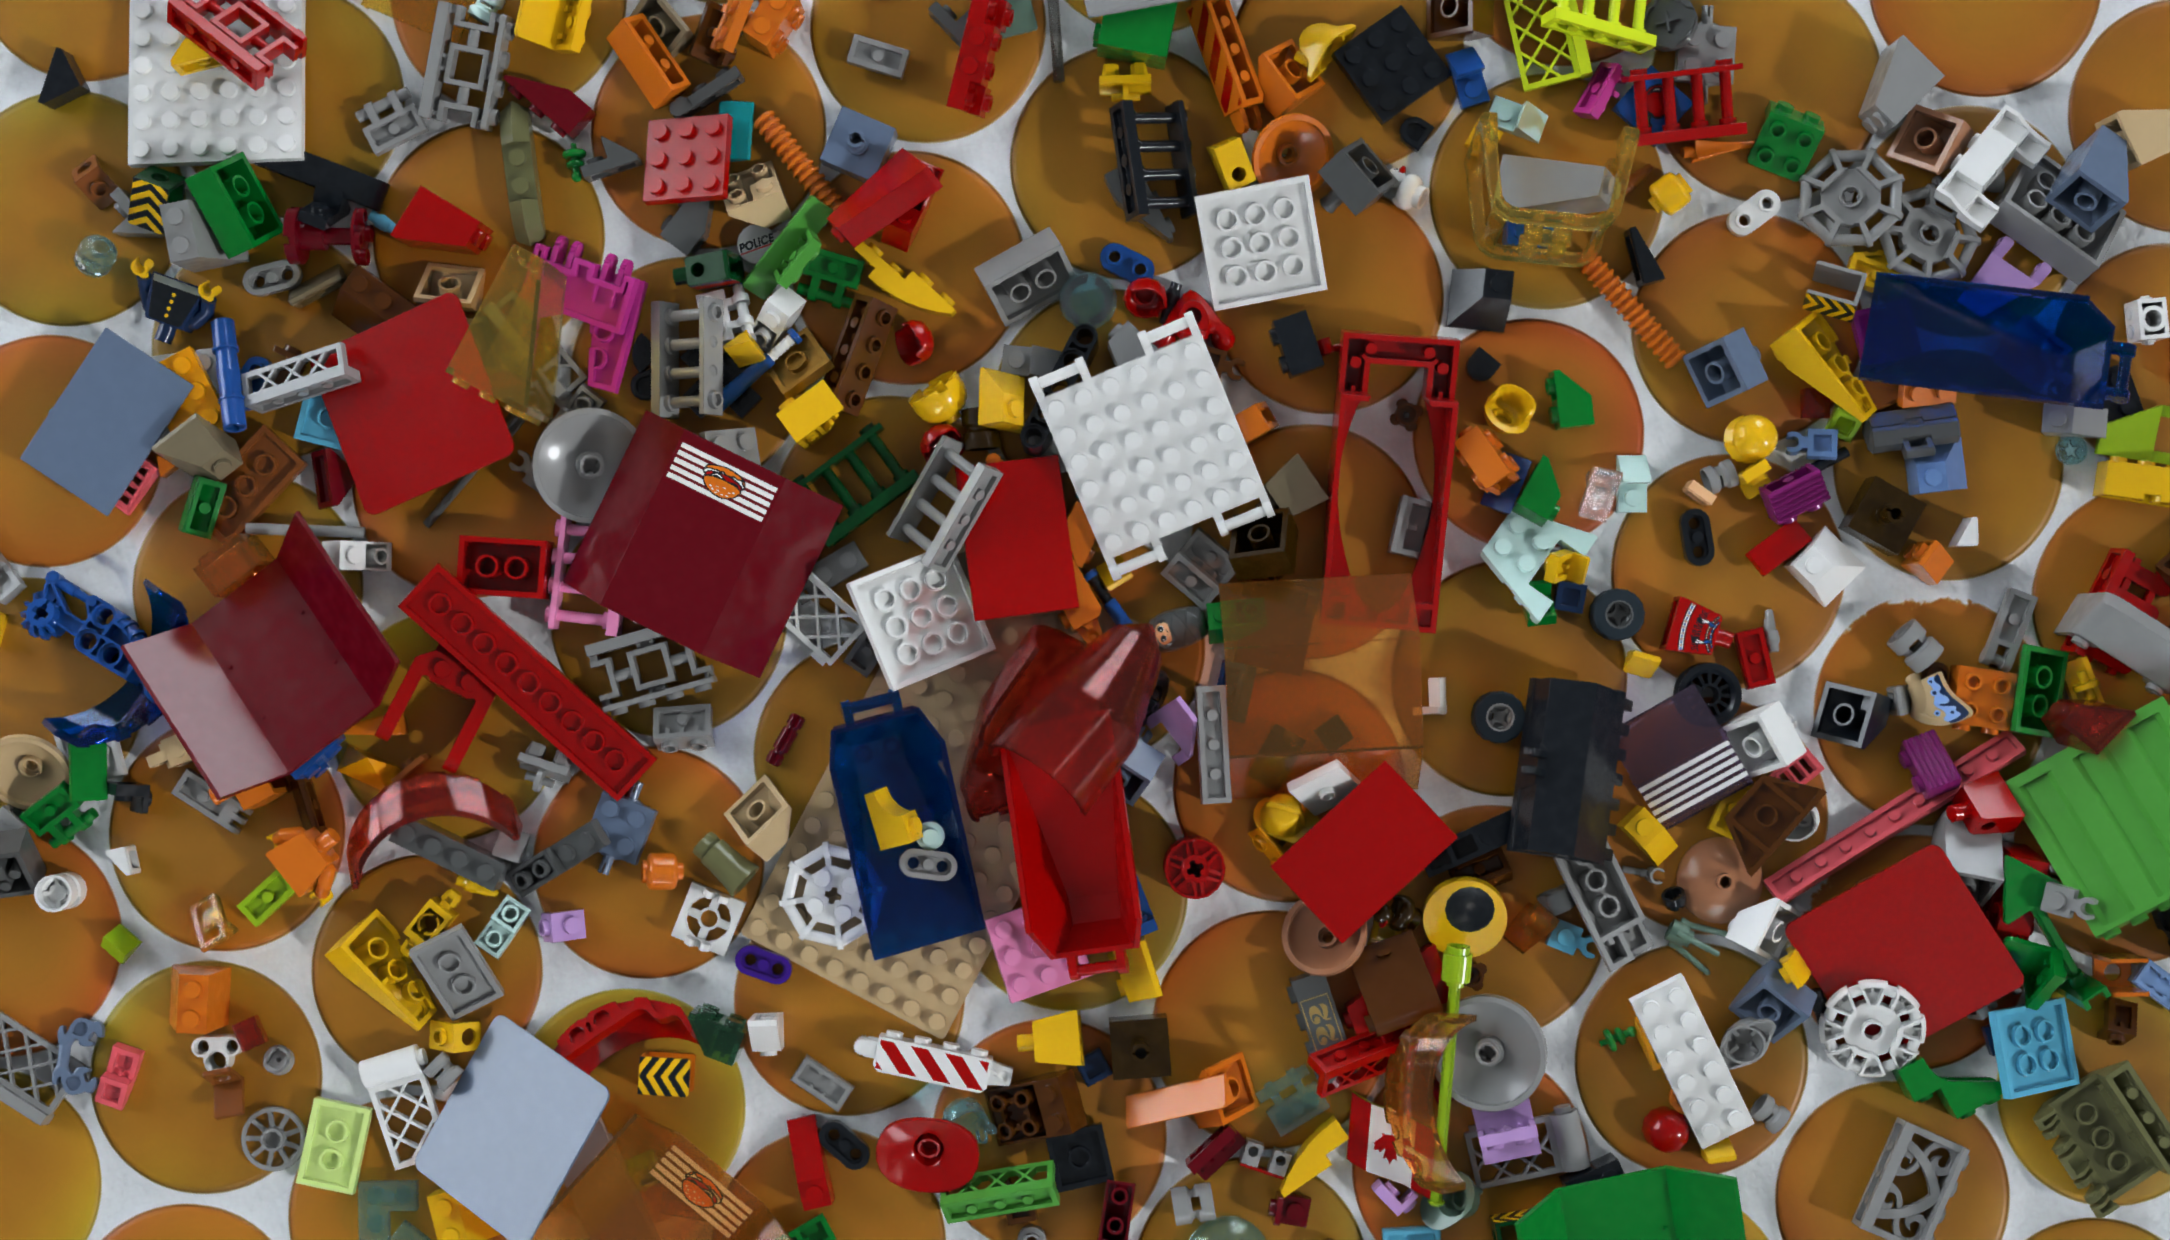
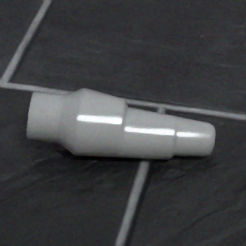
[1764,609,1780,653]

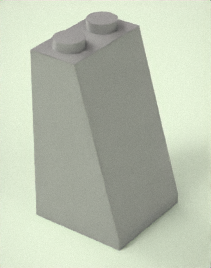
[1491,154,1620,224]

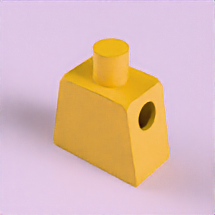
[1206,136,1256,190]
[1017,1010,1085,1066]

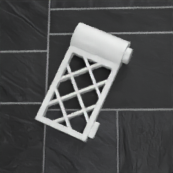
[786,572,864,666]
[358,1044,440,1171]

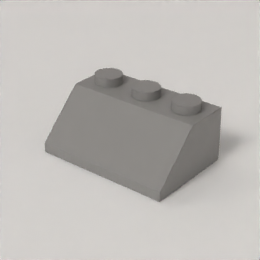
[974,227,1081,327]

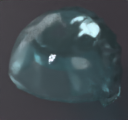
[942,1096,997,1144]

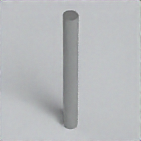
[245,523,366,538]

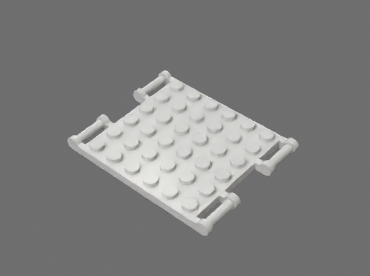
[1028,310,1275,581]

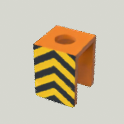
[2092,953,2150,997]
[637,1051,696,1097]

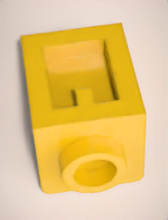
[1737,459,1772,500]

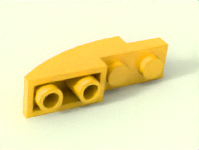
[854,242,956,317]

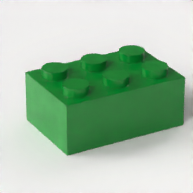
[184,151,283,259]

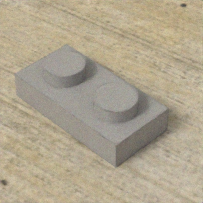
[846,34,910,80]

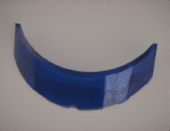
[42,578,189,748]

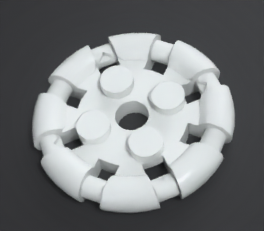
[1818,979,1927,1078]

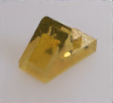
[189,893,238,953]

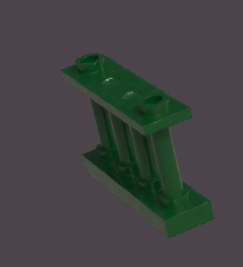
[793,422,919,548]

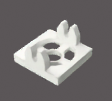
[671,881,747,957]

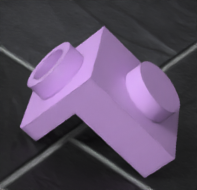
[538,909,586,943]

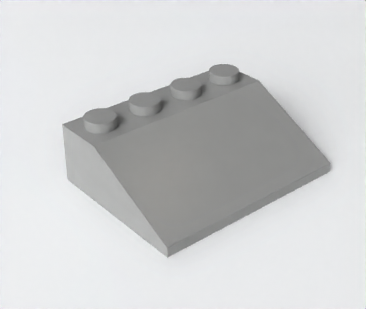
[1990,154,2127,285]

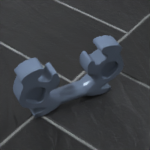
[52,1018,105,1095]

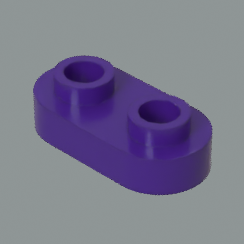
[735,945,793,984]

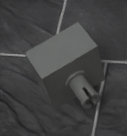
[1318,138,1399,216]

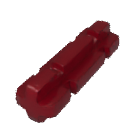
[766,713,805,767]

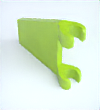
[2094,405,2170,465]

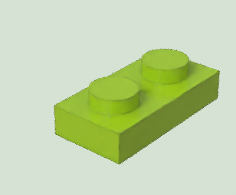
[237,869,295,927]

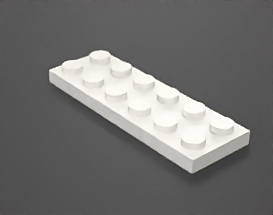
[1628,973,1755,1150]

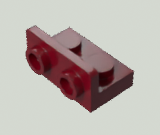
[1185,1122,1246,1180]

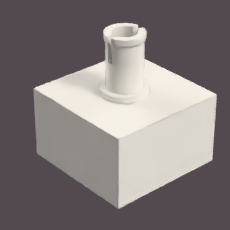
[1718,700,1807,780]

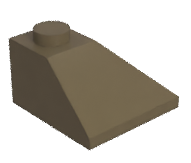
[151,413,243,480]

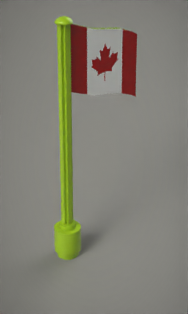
[1346,943,1473,1207]

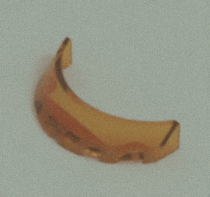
[1383,1012,1477,1194]

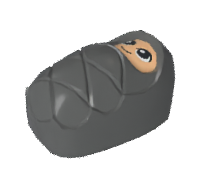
[1146,606,1208,653]

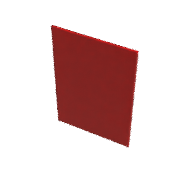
[955,455,1079,621]
[1270,760,1458,944]

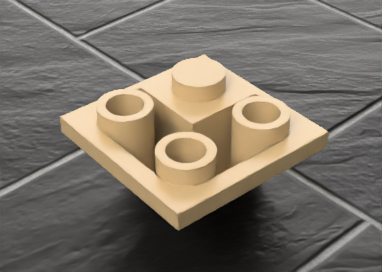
[724,160,793,228]

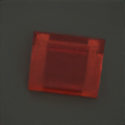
[231,1014,269,1052]

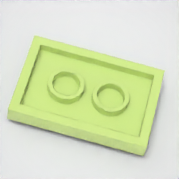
[296,1096,374,1195]

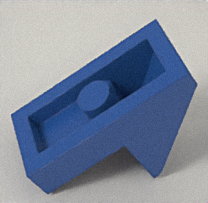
[1445,46,1490,110]

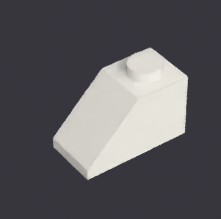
[747,1012,785,1056]

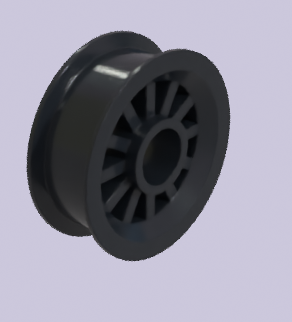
[1673,663,1742,727]

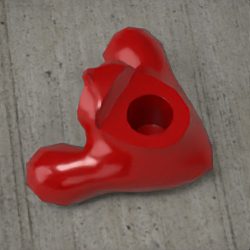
[1153,290,1236,351]

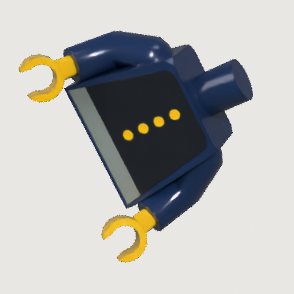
[130,257,222,345]

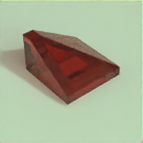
[1800,388,1830,419]

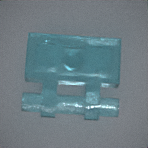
[1255,1064,1330,1137]

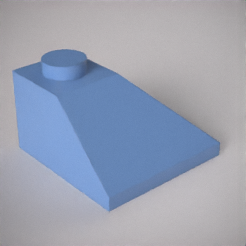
[1904,437,1968,495]

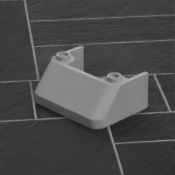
[2054,592,2170,696]

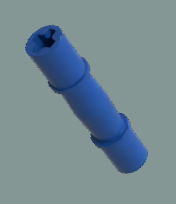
[210,317,247,433]

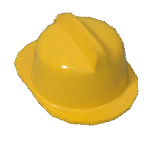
[1253,793,1320,844]

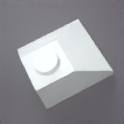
[1784,526,1866,607]
[1725,897,1804,964]

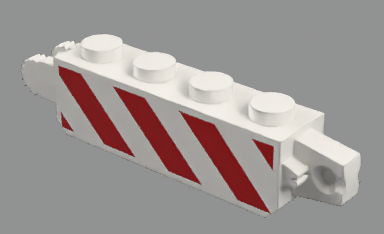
[853,1029,1013,1093]

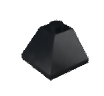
[1446,268,1514,333]
[1810,681,1894,750]

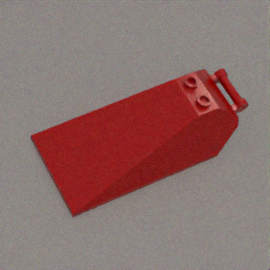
[997,711,1142,980]

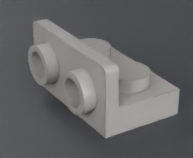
[653,703,715,753]

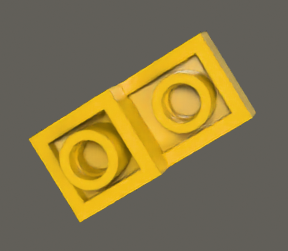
[1778,945,1811,989]

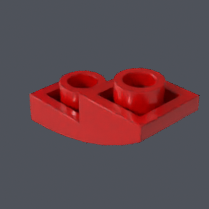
[1745,520,1812,577]

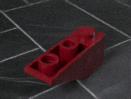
[503,75,596,140]
[1097,1179,1136,1240]

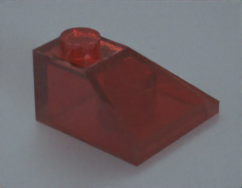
[2041,699,2137,755]

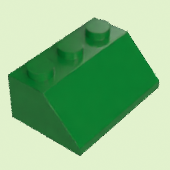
[2009,644,2069,739]

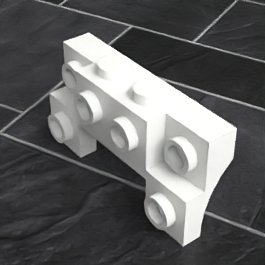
[1933,104,2052,233]

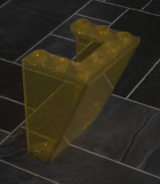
[445,243,567,426]

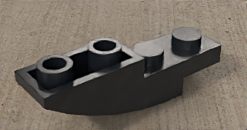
[1425,809,1512,878]

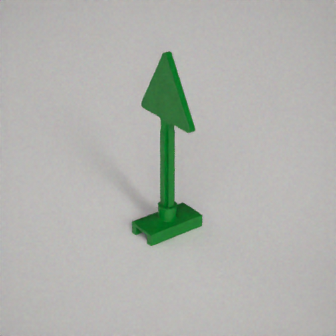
[2003,855,2111,1011]

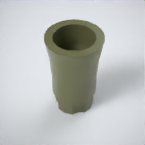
[693,832,760,897]

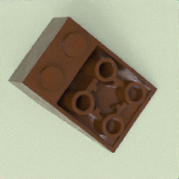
[984,1068,1088,1146]

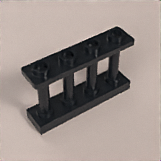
[1109,100,1198,222]

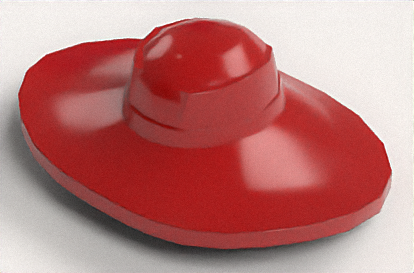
[876,1117,980,1193]

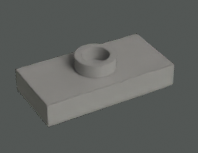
[790,1054,855,1112]

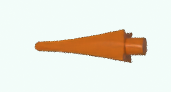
[1680,140,1755,163]

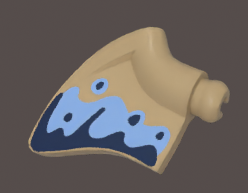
[1905,671,1973,726]

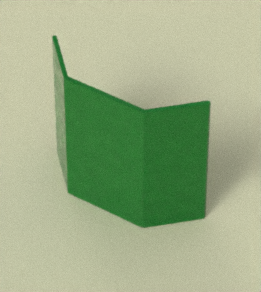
[1514,1165,1746,1240]

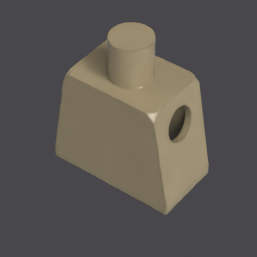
[1255,453,1329,516]

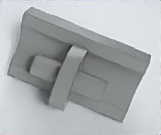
[517,741,572,793]

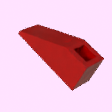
[881,159,944,253]

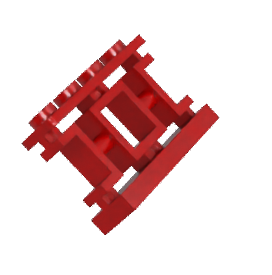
[167,0,308,91]

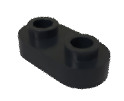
[1679,509,1715,566]
[819,1120,870,1170]

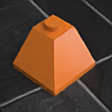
[1258,38,1326,119]
[1194,1051,1260,1129]

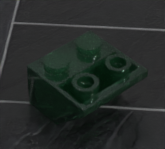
[688,1003,749,1066]

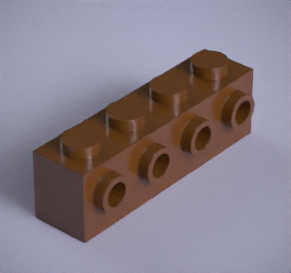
[823,293,898,417]

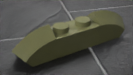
[500,101,546,246]

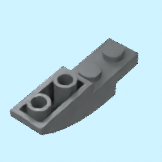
[507,818,611,898]

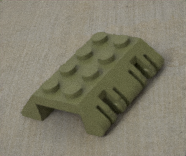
[2033,1060,2170,1218]

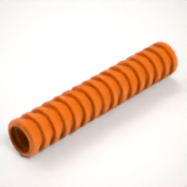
[753,110,843,212]
[1575,248,1686,369]

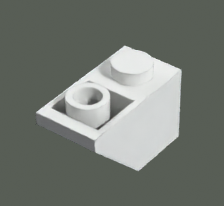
[753,286,807,353]
[322,540,392,571]

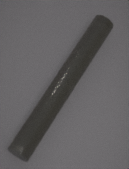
[1047,0,1065,83]

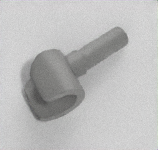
[1622,865,1665,885]

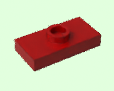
[1733,627,1776,690]

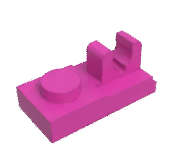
[1573,62,1626,120]

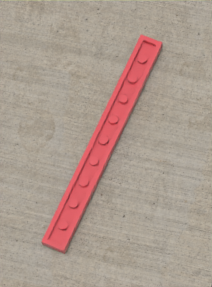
[1763,731,2026,903]

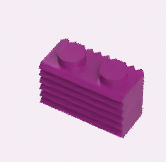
[1758,463,1831,525]
[1898,729,1962,800]

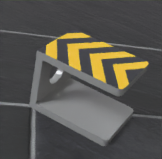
[1802,260,1867,323]

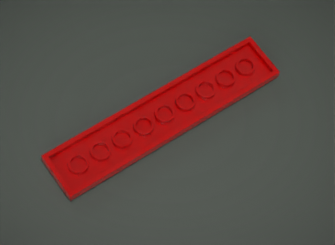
[398,563,657,802]

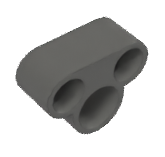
[1536,883,1576,916]

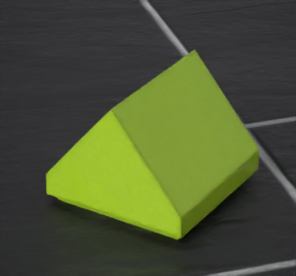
[100,924,142,964]

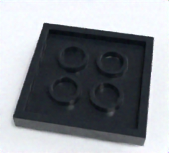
[1331,5,1452,126]

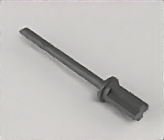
[423,410,525,528]

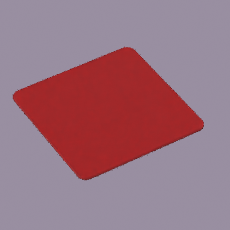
[310,293,514,515]
[1785,845,2024,1061]

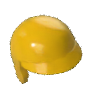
[1484,384,1536,435]
[1723,415,1778,464]

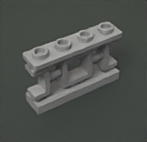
[417,0,515,132]
[584,628,718,717]

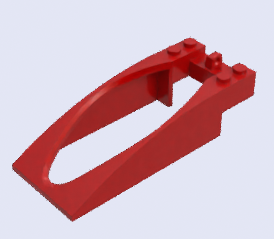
[1319,329,1461,634]

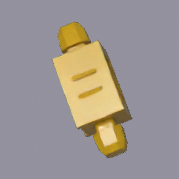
[400,888,462,958]

